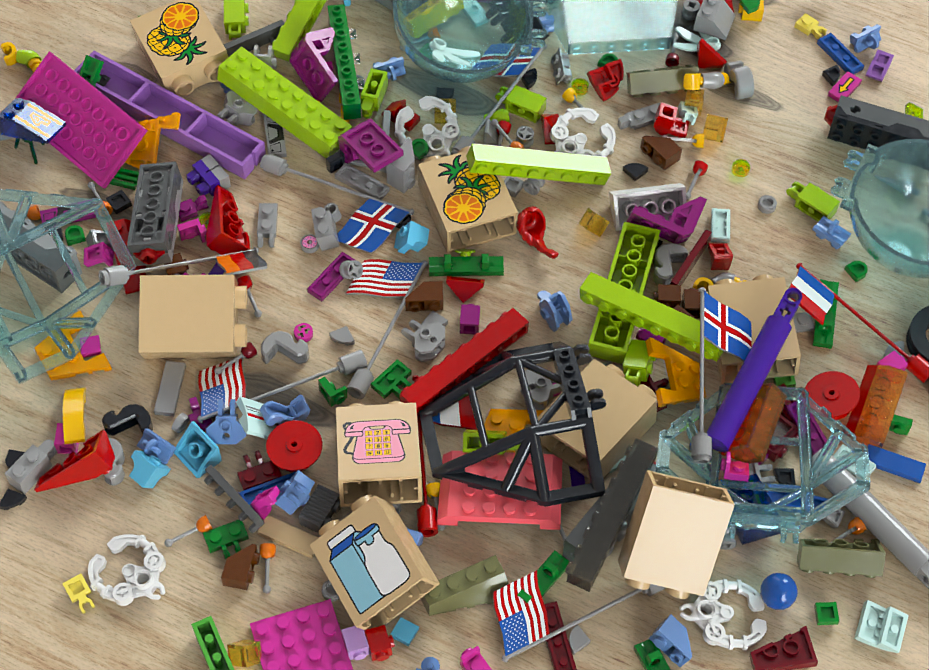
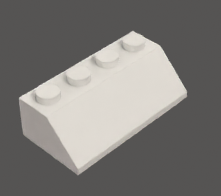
[609,183,687,231]

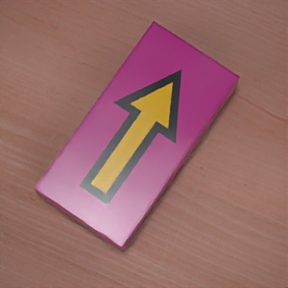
[827,71,862,102]

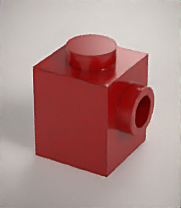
[364,625,395,661]

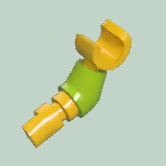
[0,42,42,73]

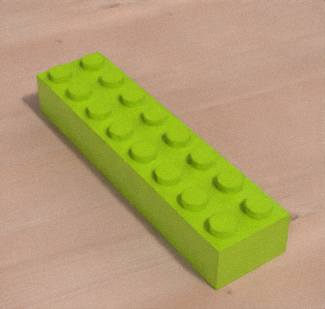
[217,46,352,158]
[588,222,660,364]

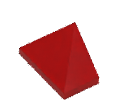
[697,38,727,69]
[541,114,559,145]
[446,276,485,303]

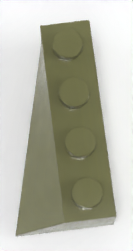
[626,64,699,97]
[797,539,886,578]
[421,555,509,616]

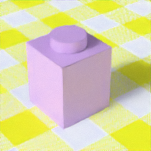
[341,626,370,660]

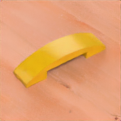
[63,387,86,444]

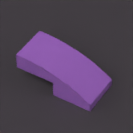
[866,49,894,82]

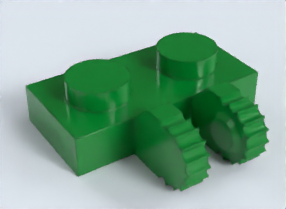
[371,359,412,399]
[203,520,249,560]

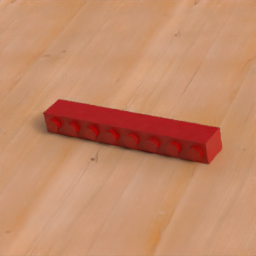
[400,308,529,418]

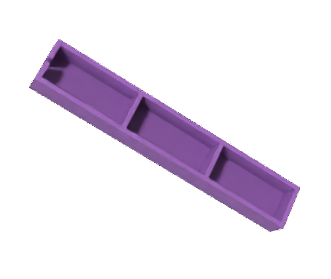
[74,51,266,179]

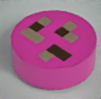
[294,323,313,342]

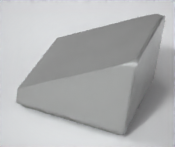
[484,119,499,145]
[86,230,112,247]

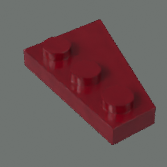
[749,626,818,670]

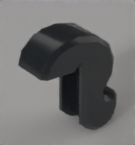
[102,404,153,436]

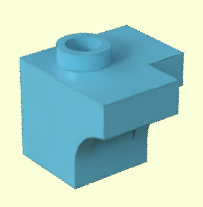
[394,221,430,254]
[129,450,171,488]

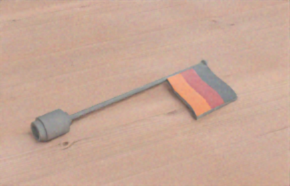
[98,247,267,287]

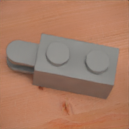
[5,439,57,495]

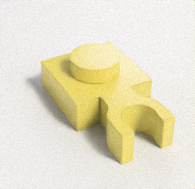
[794,13,827,39]
[62,573,95,614]

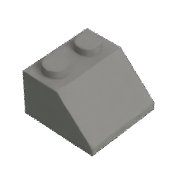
[693,0,735,40]
[386,138,416,193]

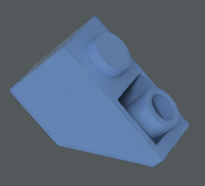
[649,614,692,667]

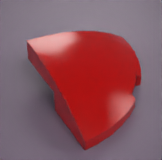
[587,59,624,102]

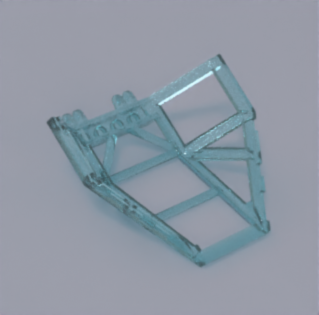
[0,189,136,384]
[656,383,871,544]

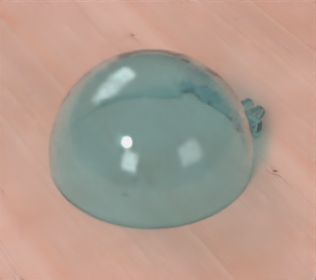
[392,0,546,83]
[830,139,929,279]

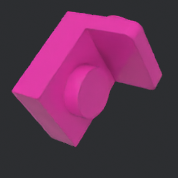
[177,218,207,243]
[83,242,114,267]
[720,451,749,482]
[250,485,281,520]
[460,646,492,670]

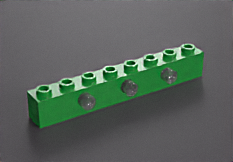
[328,4,364,120]

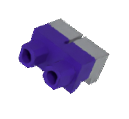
[186,154,231,196]

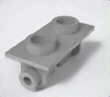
[551,48,573,85]

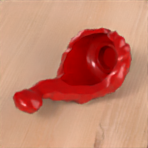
[516,206,559,259]

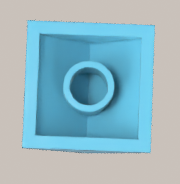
[174,421,222,478]

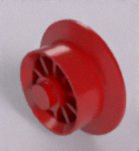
[804,371,860,421]
[266,420,323,472]

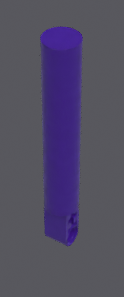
[706,288,802,452]

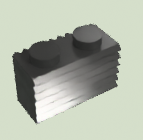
[299,484,341,533]

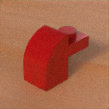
[654,102,689,138]

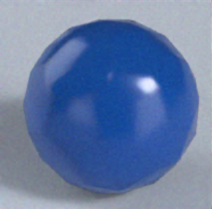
[760,573,798,610]

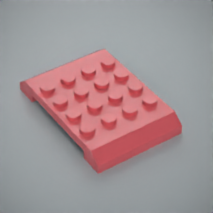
[437,450,563,530]

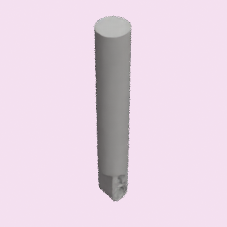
[806,448,929,589]

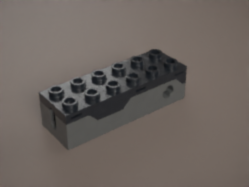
[824,95,929,168]

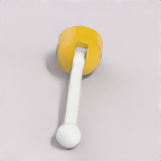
[662,134,705,148]

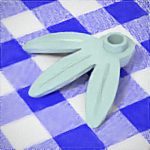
[673,27,721,52]
[429,38,481,65]

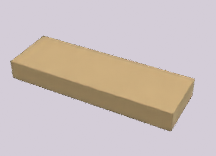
[258,515,318,559]

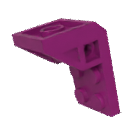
[289,27,338,102]
[338,119,404,173]
[626,196,707,244]

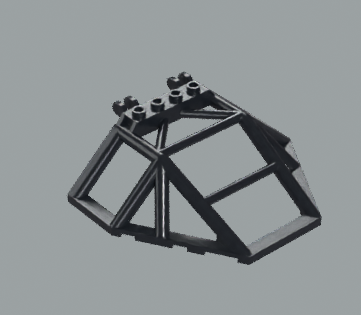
[419,341,607,507]

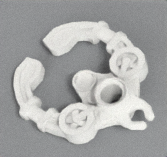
[394,96,461,160]
[550,107,616,157]
[88,534,166,606]
[679,579,767,650]

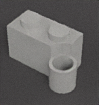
[311,203,341,251]

